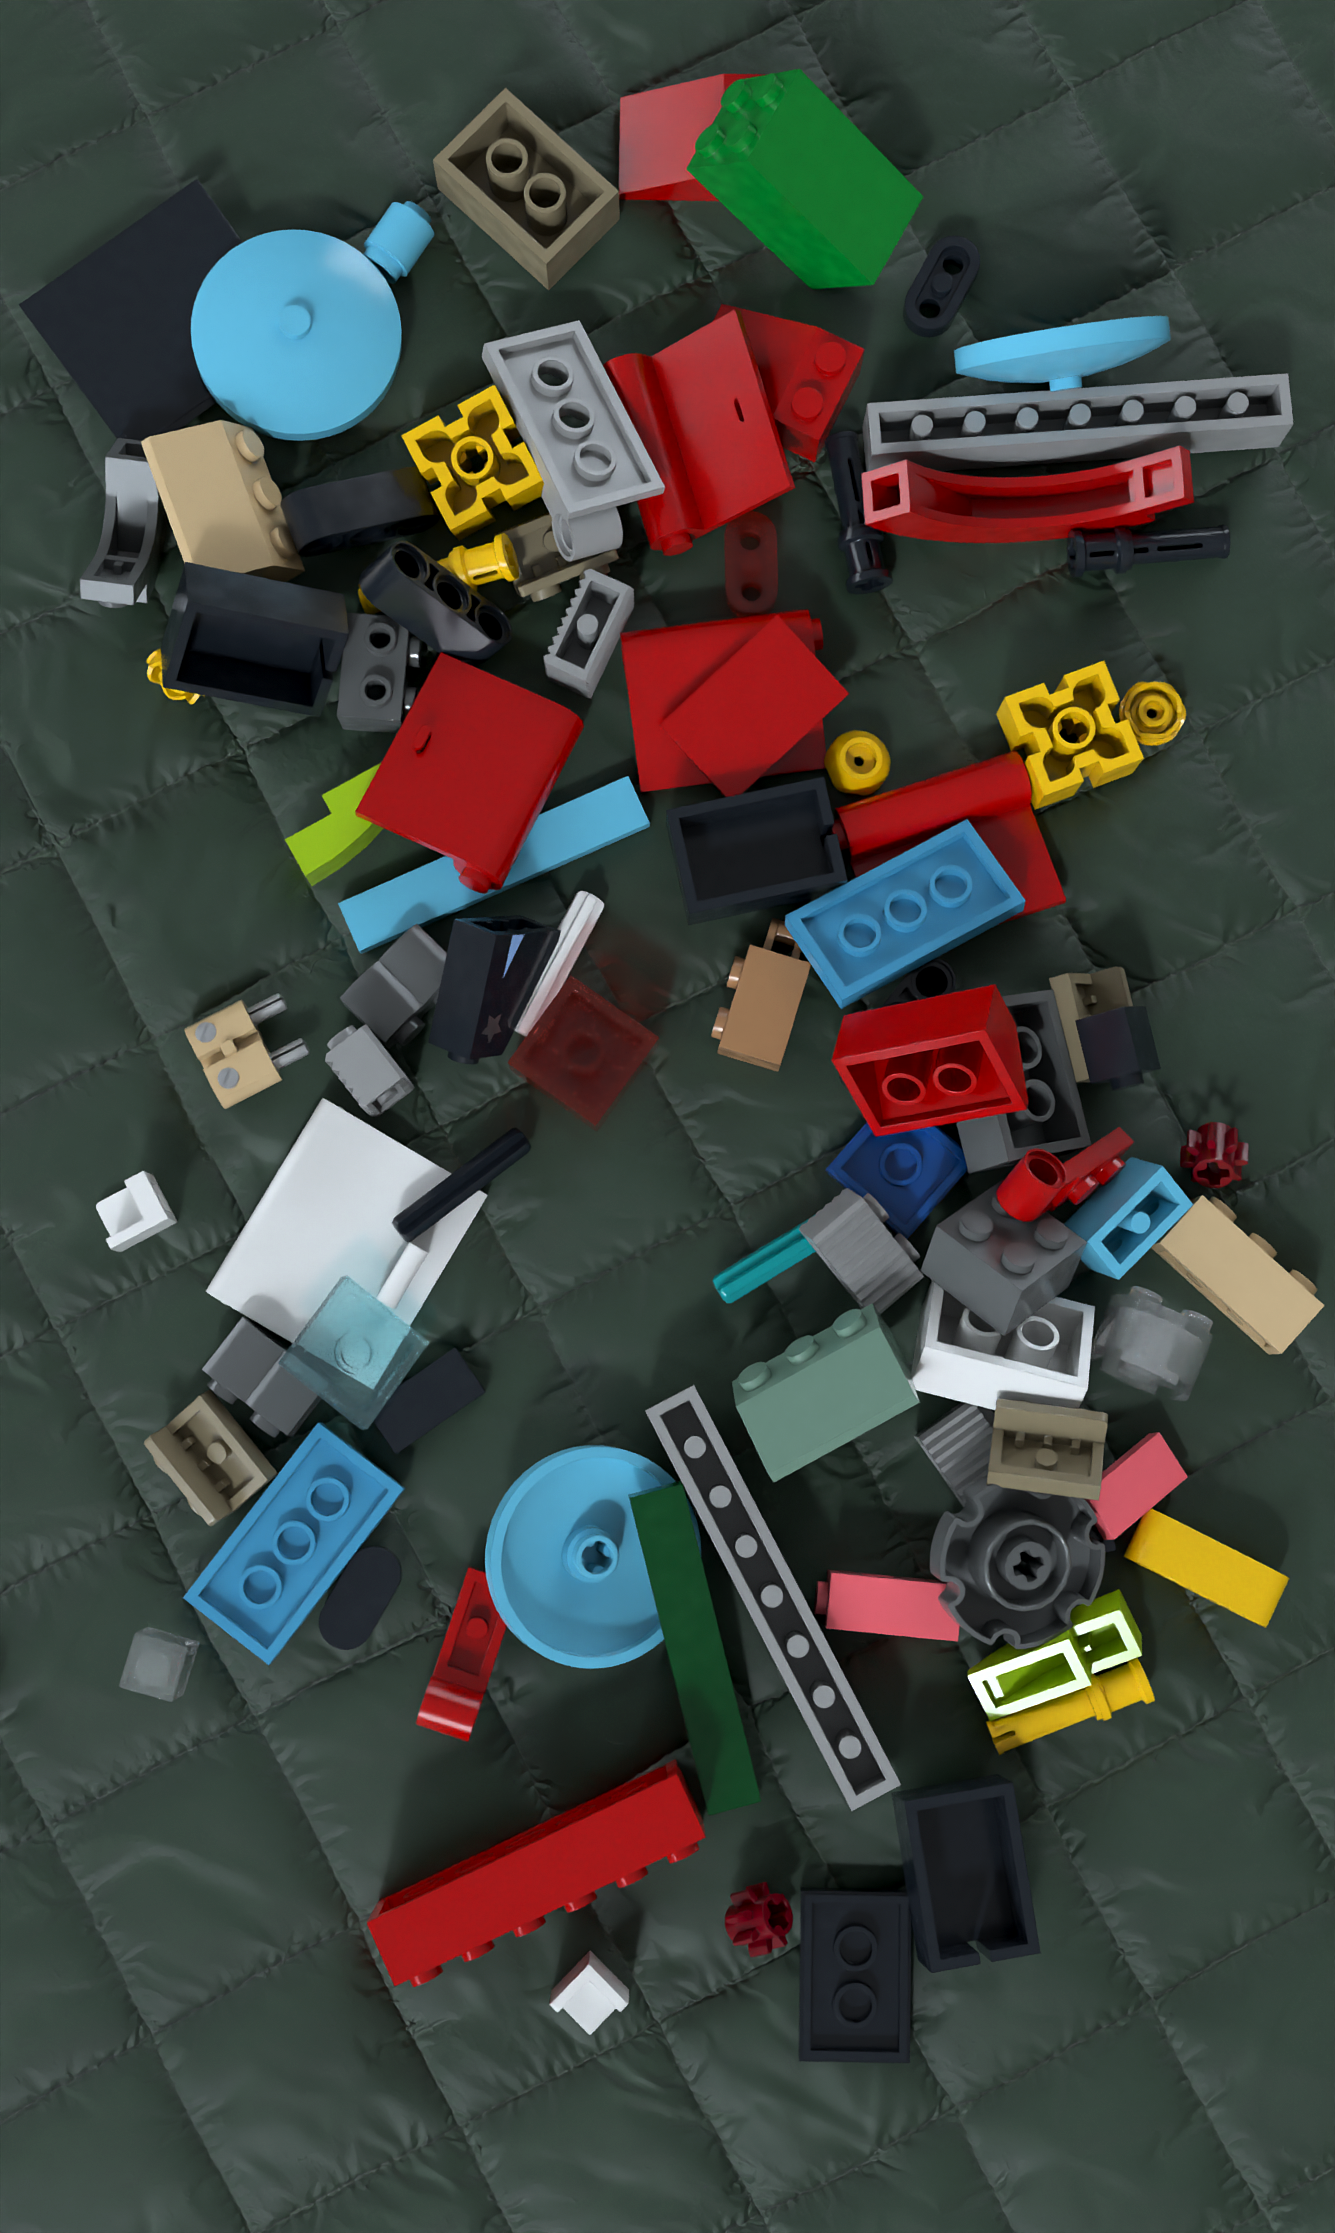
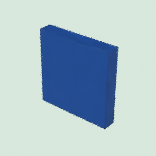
[825,1123,968,1239]

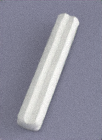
[514,891,604,1038]

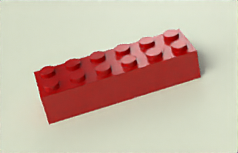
[366,1759,706,1987]

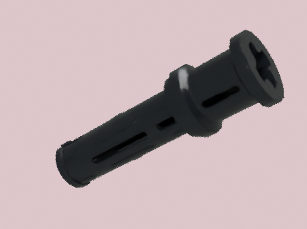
[824,431,893,594]
[1066,525,1230,578]

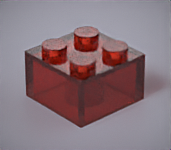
[507,975,659,1132]

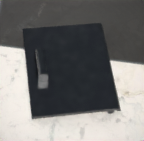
[19,179,243,441]

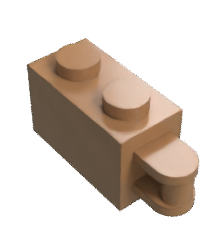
[711,917,811,1072]

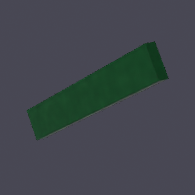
[628,1481,761,1816]

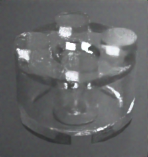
[1090,1286,1214,1401]

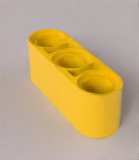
[1124,1509,1290,1628]

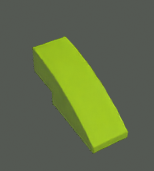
[285,763,384,886]
[967,1589,1143,1721]

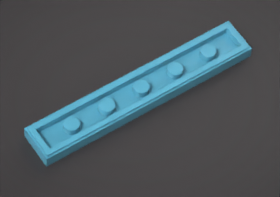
[338,776,650,954]

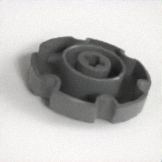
[930,1475,1105,1649]

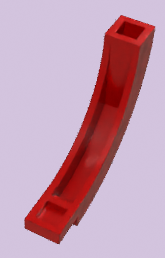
[861,446,1194,543]

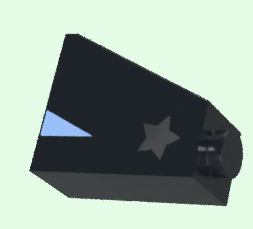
[428,915,561,1064]

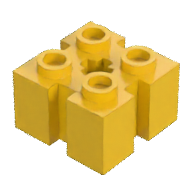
[401,385,544,540]
[996,661,1144,810]

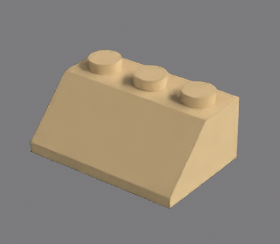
[141,420,305,582]

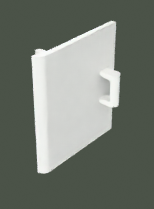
[206,1098,488,1390]

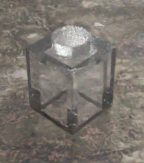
[119,1627,199,1702]

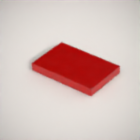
[659,615,849,797]

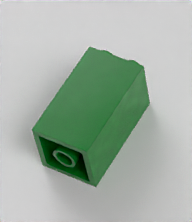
[686,69,924,289]

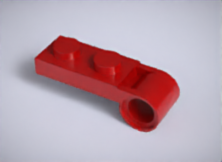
[996,1127,1134,1222]
[416,1566,507,1742]

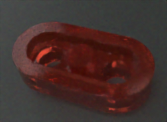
[724,511,778,617]

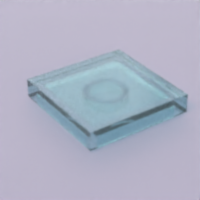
[278,1275,429,1430]

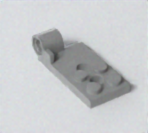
[482,320,665,562]

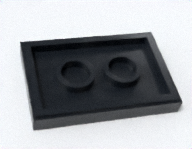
[798,1887,911,2063]

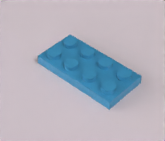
[785,819,1026,1009]
[183,1422,406,1665]

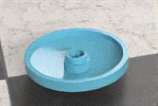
[191,229,402,441]
[954,316,1171,392]
[485,1445,701,1669]

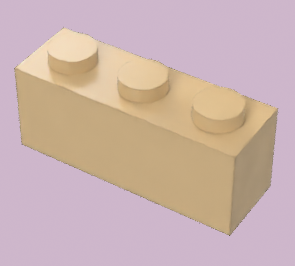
[1151,1195,1325,1355]

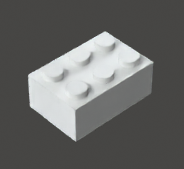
[911,1280,1095,1410]

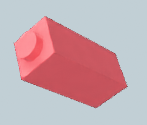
[814,1569,960,1642]

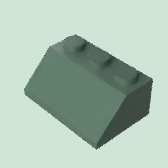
[732,1303,920,1482]

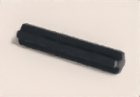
[392,1127,531,1242]

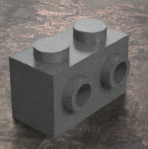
[337,613,422,734]

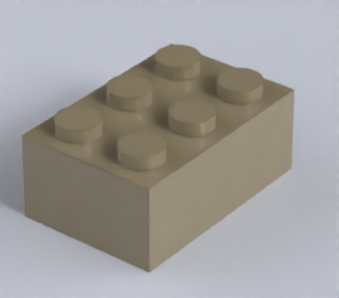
[433,88,620,290]

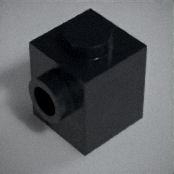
[1075,1006,1161,1091]

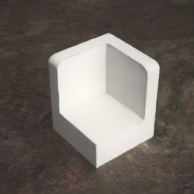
[96,1171,177,1252]
[549,1950,629,2035]

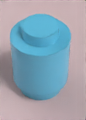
[363,201,434,284]

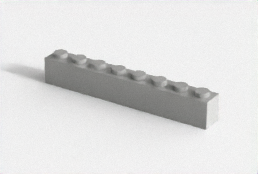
[862,373,1293,472]
[645,1385,901,1811]

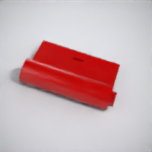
[603,309,795,556]
[620,609,826,792]
[355,652,584,894]
[831,750,1066,925]

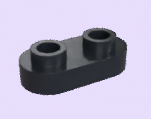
[903,236,980,338]

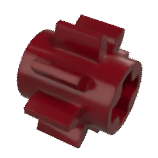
[1180,1122,1249,1188]
[725,1882,793,1957]

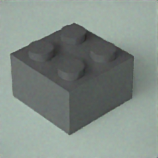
[921,1179,1087,1336]

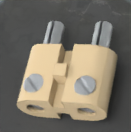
[184,993,309,1109]

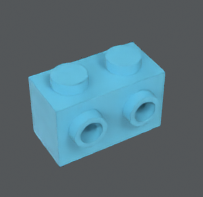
[1064,1157,1193,1280]

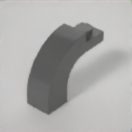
[80,438,168,608]

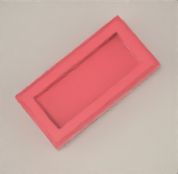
[1085,1432,1187,1540]

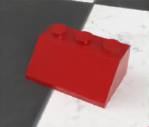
[832,984,1029,1137]

